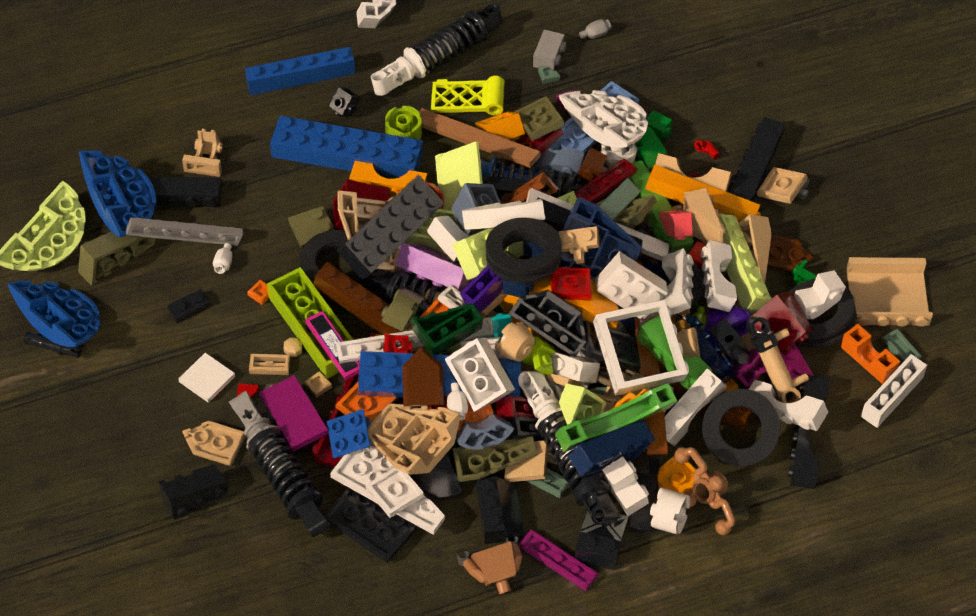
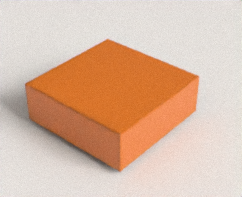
[247,280,269,305]

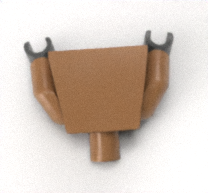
[457,536,522,595]

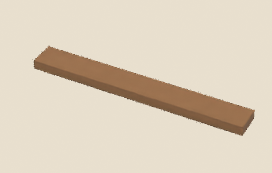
[419,108,541,168]

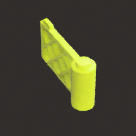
[431,76,505,115]

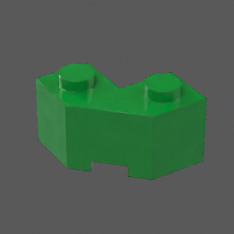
[635,126,668,169]

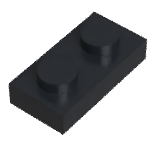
[167,289,211,323]

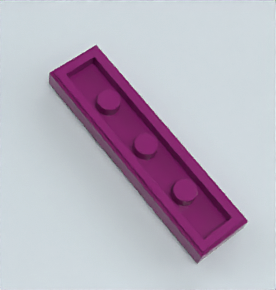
[519,529,598,591]

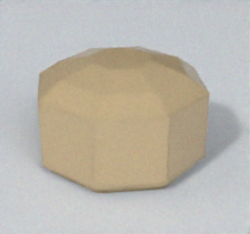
[283,338,303,357]

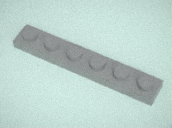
[126,217,243,246]

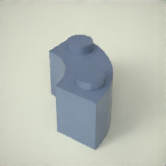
[535,147,584,177]
[456,413,514,449]

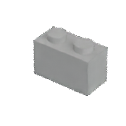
[533,30,566,71]

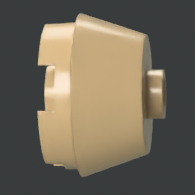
[495,322,535,361]

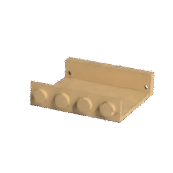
[846,257,933,326]

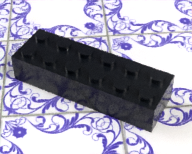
[336,175,444,279]

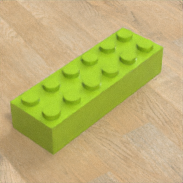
[267,267,353,379]

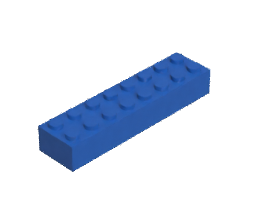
[270,116,423,179]
[358,351,521,398]

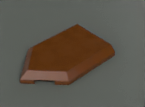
[767,235,814,271]
[402,346,444,407]

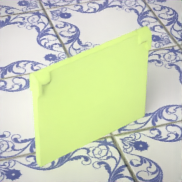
[435,141,483,211]

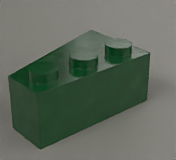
[411,303,483,355]

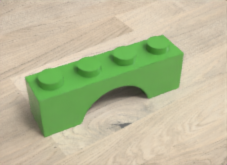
[637,315,712,390]

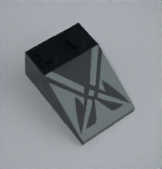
[575,511,629,570]

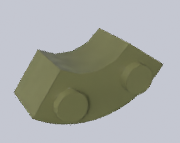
[381,288,426,332]

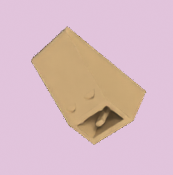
[683,188,725,245]

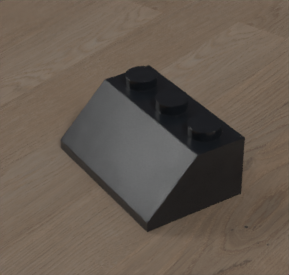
[476,476,525,544]

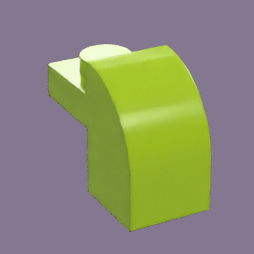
[521,336,556,376]

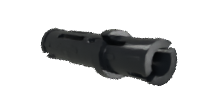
[23,332,83,358]

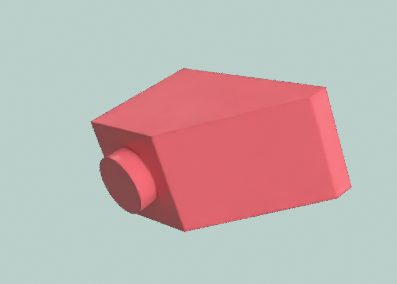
[659,210,692,240]

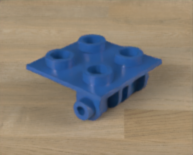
[327,409,371,459]

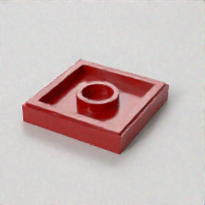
[550,267,592,301]

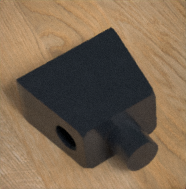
[709,318,750,366]

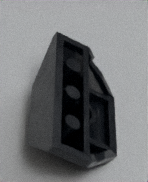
[509,290,586,357]

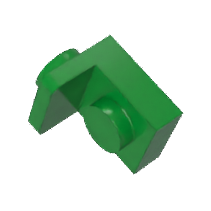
[793,259,817,285]

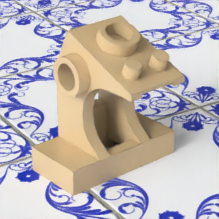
[182,129,223,177]

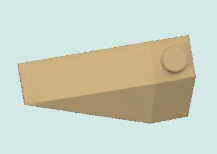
[739,214,771,283]

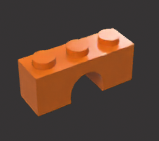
[841,324,900,384]

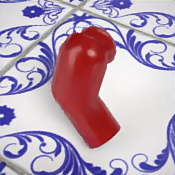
[694,140,721,160]

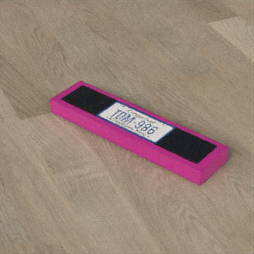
[305,311,359,380]

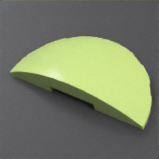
[0,181,85,271]

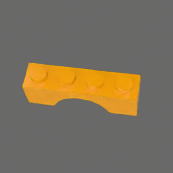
[349,161,427,197]

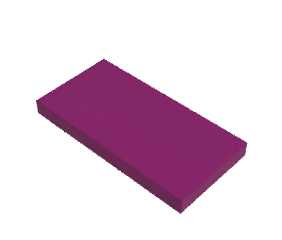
[259,375,329,452]

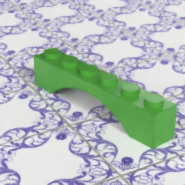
[555,383,677,452]

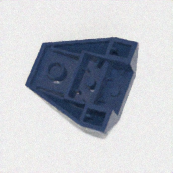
[559,197,642,280]

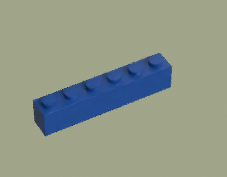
[245,47,355,95]

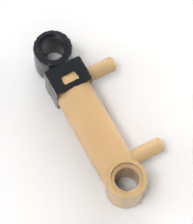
[746,316,809,403]

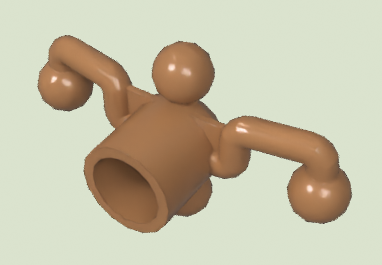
[674,447,736,535]

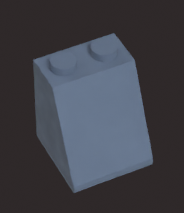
[452,183,501,236]

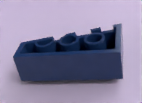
[568,419,656,477]

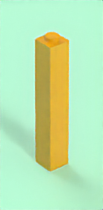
[645,164,761,223]

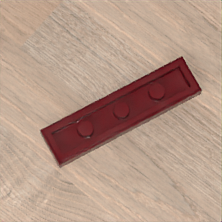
[575,159,638,203]

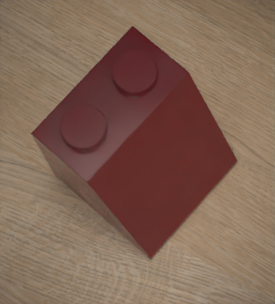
[333,179,391,231]
[751,291,813,355]

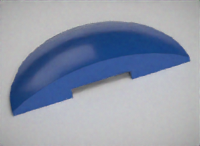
[79,150,156,238]
[8,280,100,347]

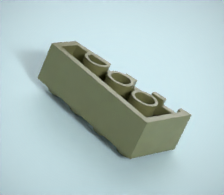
[78,232,156,286]

